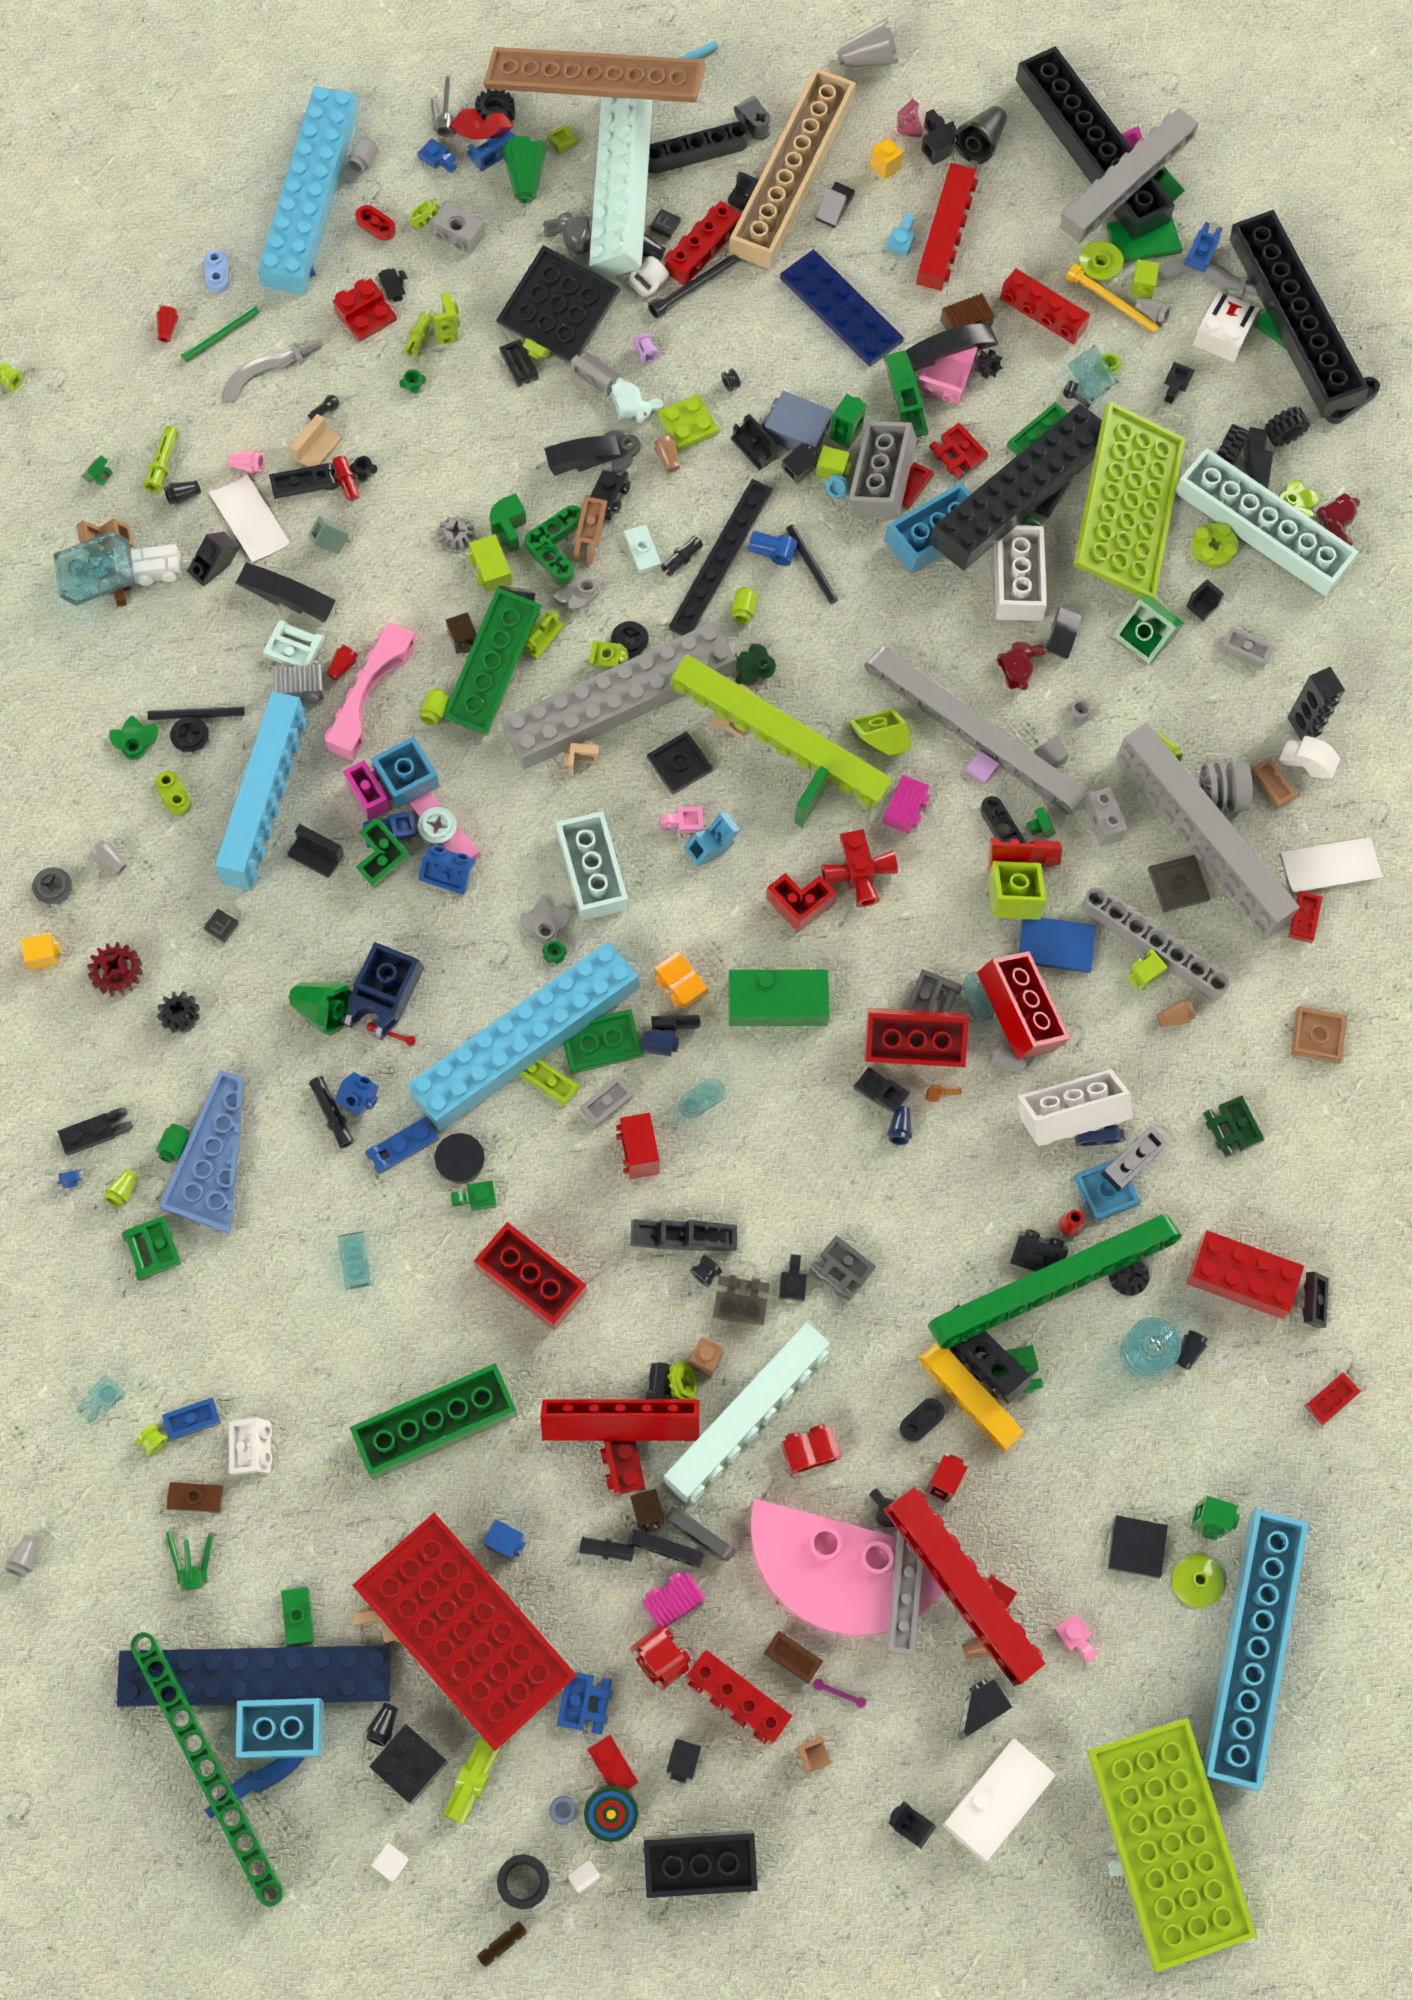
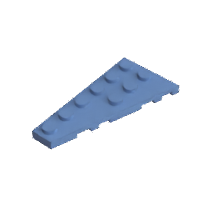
[159,1070,244,1235]

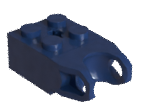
[344,942,424,1041]

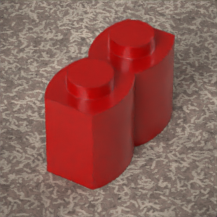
[781,1424,842,1475]

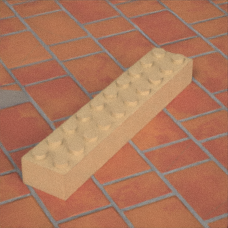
[729,68,856,269]

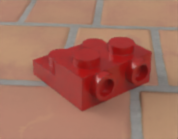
[333,278,397,342]

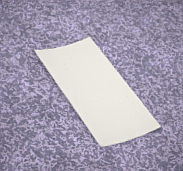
[209,474,290,562]
[1281,837,1384,892]

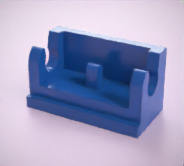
[467,131,516,172]

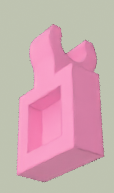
[660,806,704,833]
[1054,1613,1098,1663]

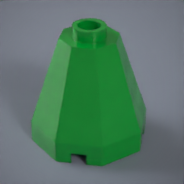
[288,982,352,1036]

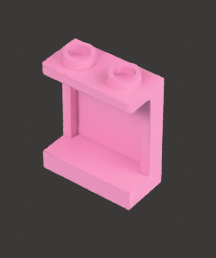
[917,347,977,405]

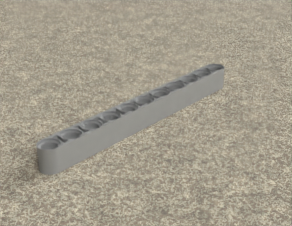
[864,646,1087,815]

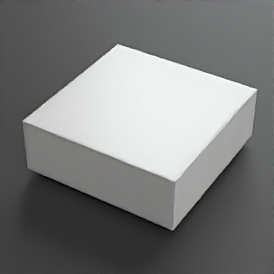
[371,1843,410,1883]

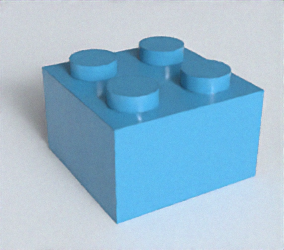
[371,736,439,808]

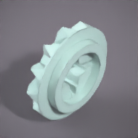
[418,807,457,844]

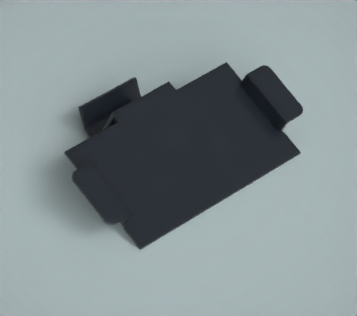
[378,268,408,302]

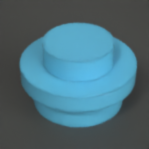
[825,475,848,498]

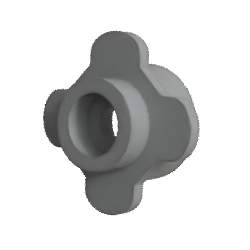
[1066,698,1094,724]

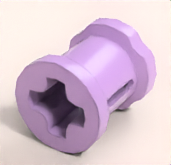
[633,333,660,364]

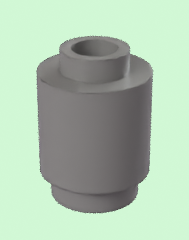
[348,138,378,173]

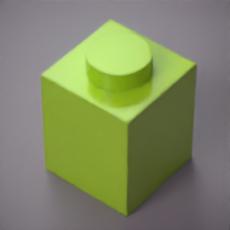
[1130,259,1160,299]
[815,445,852,480]

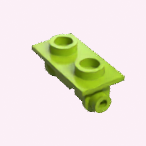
[524,610,565,659]

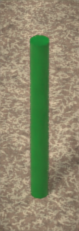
[181,305,260,362]

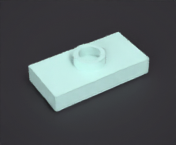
[624,525,661,574]

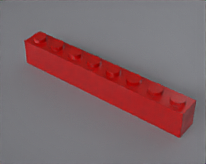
[883,1487,1046,1686]

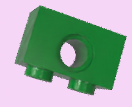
[830,393,867,449]

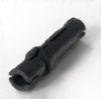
[308,1076,355,1149]

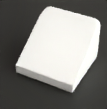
[568,1861,601,1893]

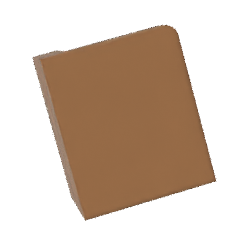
[796,1736,831,1774]

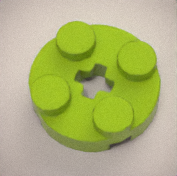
[1190,523,1238,568]

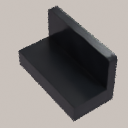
[287,824,344,878]

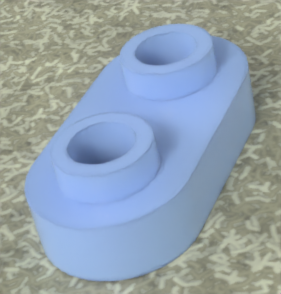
[204,250,229,293]

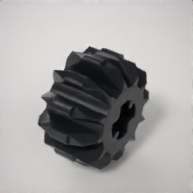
[157,991,200,1034]

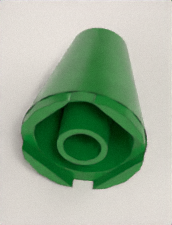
[502,136,547,204]

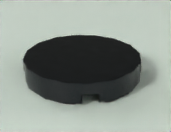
[434,1133,485,1184]

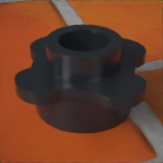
[350,456,378,481]

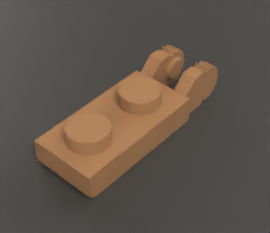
[573,496,608,564]

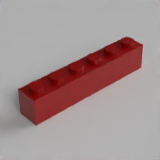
[916,163,978,291]
[540,1399,700,1441]

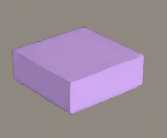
[965,751,999,785]

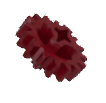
[87,942,143,997]

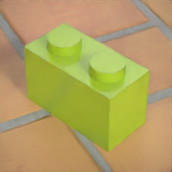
[467,534,512,593]

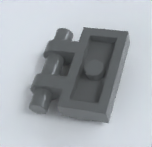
[809,1235,876,1301]

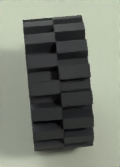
[475,89,515,124]
[1264,406,1310,447]
[1217,424,1249,465]

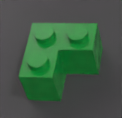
[356,817,412,888]

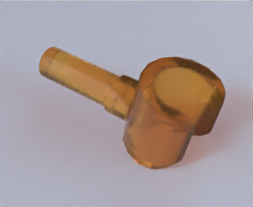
[926,1084,962,1102]

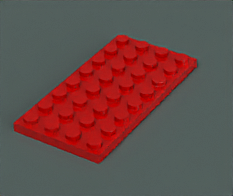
[352,1512,577,1751]

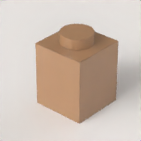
[689,1337,724,1377]

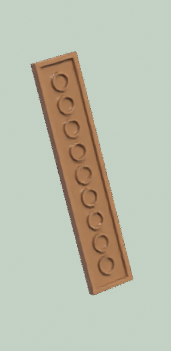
[483,47,706,103]

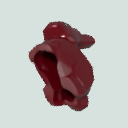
[1316,493,1360,546]
[997,642,1047,691]

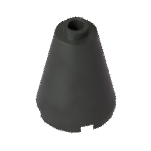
[954,106,1007,164]

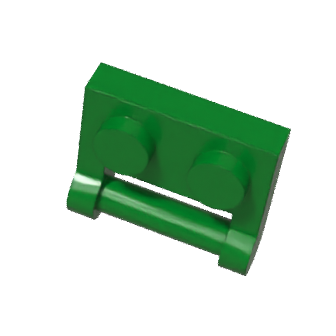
[121,1216,182,1281]

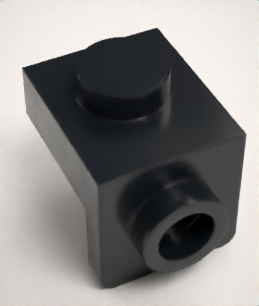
[888,1801,936,1849]

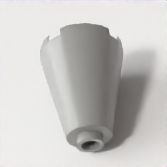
[837,18,899,67]

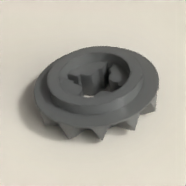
[32,867,72,906]

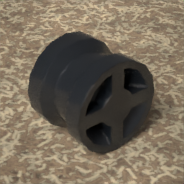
[690,1255,722,1287]

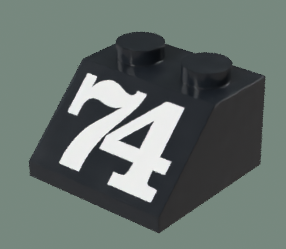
[958,1678,1013,1741]

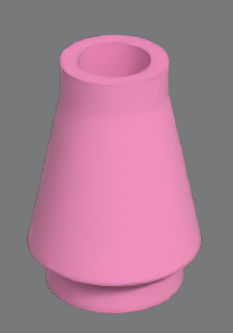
[228,450,264,474]

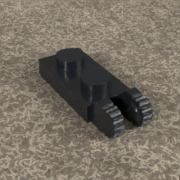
[57,1107,133,1156]

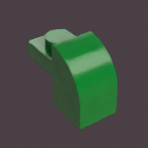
[490,493,526,552]

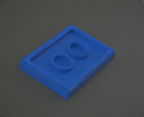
[1018,918,1096,973]

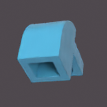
[684,812,740,866]

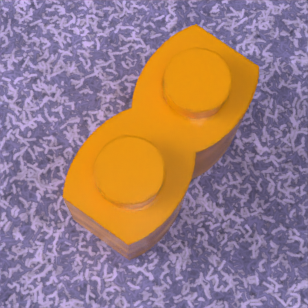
[653,951,708,1011]

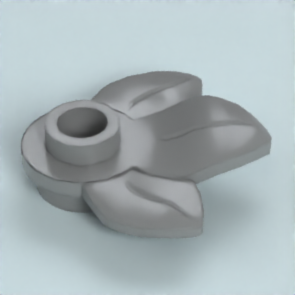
[552,575,599,609]
[520,898,569,944]

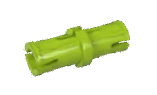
[404,311,433,357]

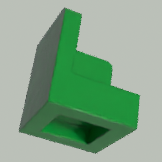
[1153,166,1185,202]

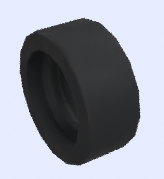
[497,1854,550,1910]

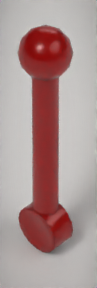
[366,1022,416,1046]

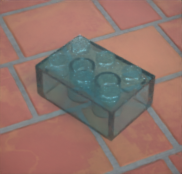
[53,531,135,606]

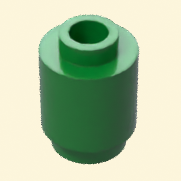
[155,1123,189,1163]

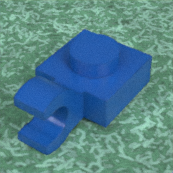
[417,138,457,173]

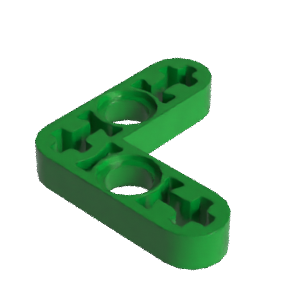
[525,505,581,585]

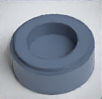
[549,1796,577,1825]

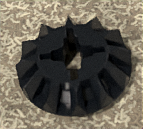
[611,621,649,657]
[170,717,209,754]
[1109,1260,1150,1296]

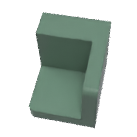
[308,516,349,554]

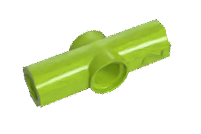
[443,1737,501,1825]

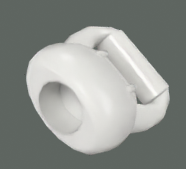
[628,256,669,297]

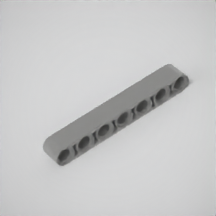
[1082,887,1230,1000]

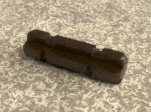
[477,1922,527,1967]

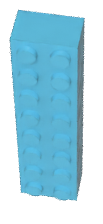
[215,691,307,891]

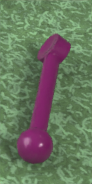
[813,1679,866,1708]

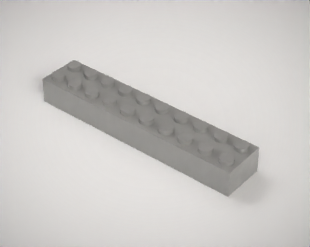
[501,621,737,770]
[1116,722,1300,940]

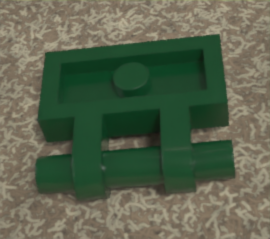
[1203,1095,1265,1158]

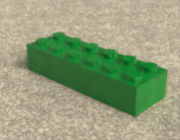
[349,1363,518,1481]

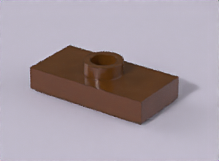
[166,1482,224,1513]
[764,1630,823,1684]

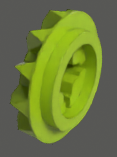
[408,199,440,230]
[667,1361,697,1399]

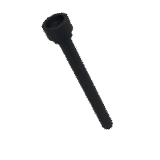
[648,254,738,319]

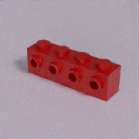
[664,201,741,286]
[1000,268,1091,345]
[686,1649,792,1745]

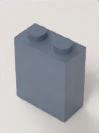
[762,390,833,453]

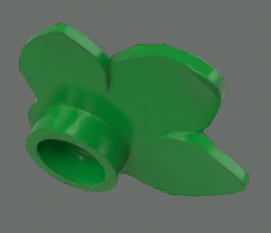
[109,716,158,760]

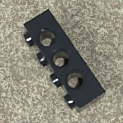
[1287,666,1345,741]
[951,1304,1031,1405]

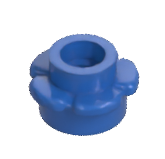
[57,1171,82,1189]

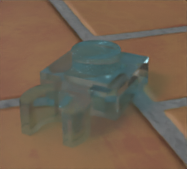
[77,1374,126,1422]

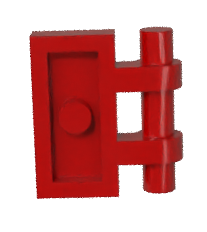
[929,423,989,479]

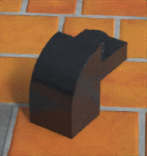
[921,109,956,165]

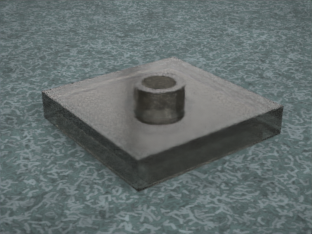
[1148,855,1210,913]

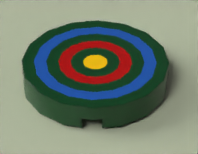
[584,1785,639,1842]

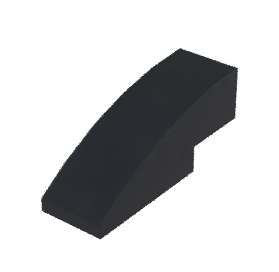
[1244,427,1274,489]
[544,435,622,476]

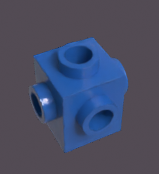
[335,1072,379,1115]

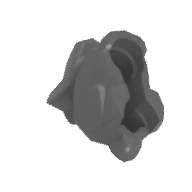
[543,212,590,254]

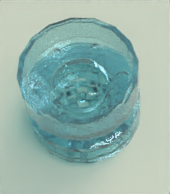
[1120,1317,1181,1380]

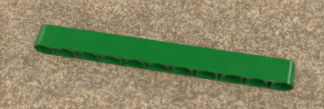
[928,1214,1182,1349]
[130,1632,285,1907]

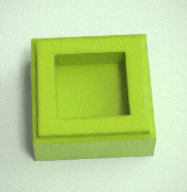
[547,124,578,154]

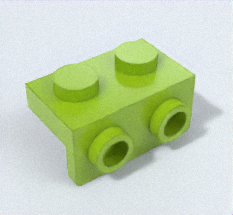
[433,292,460,345]

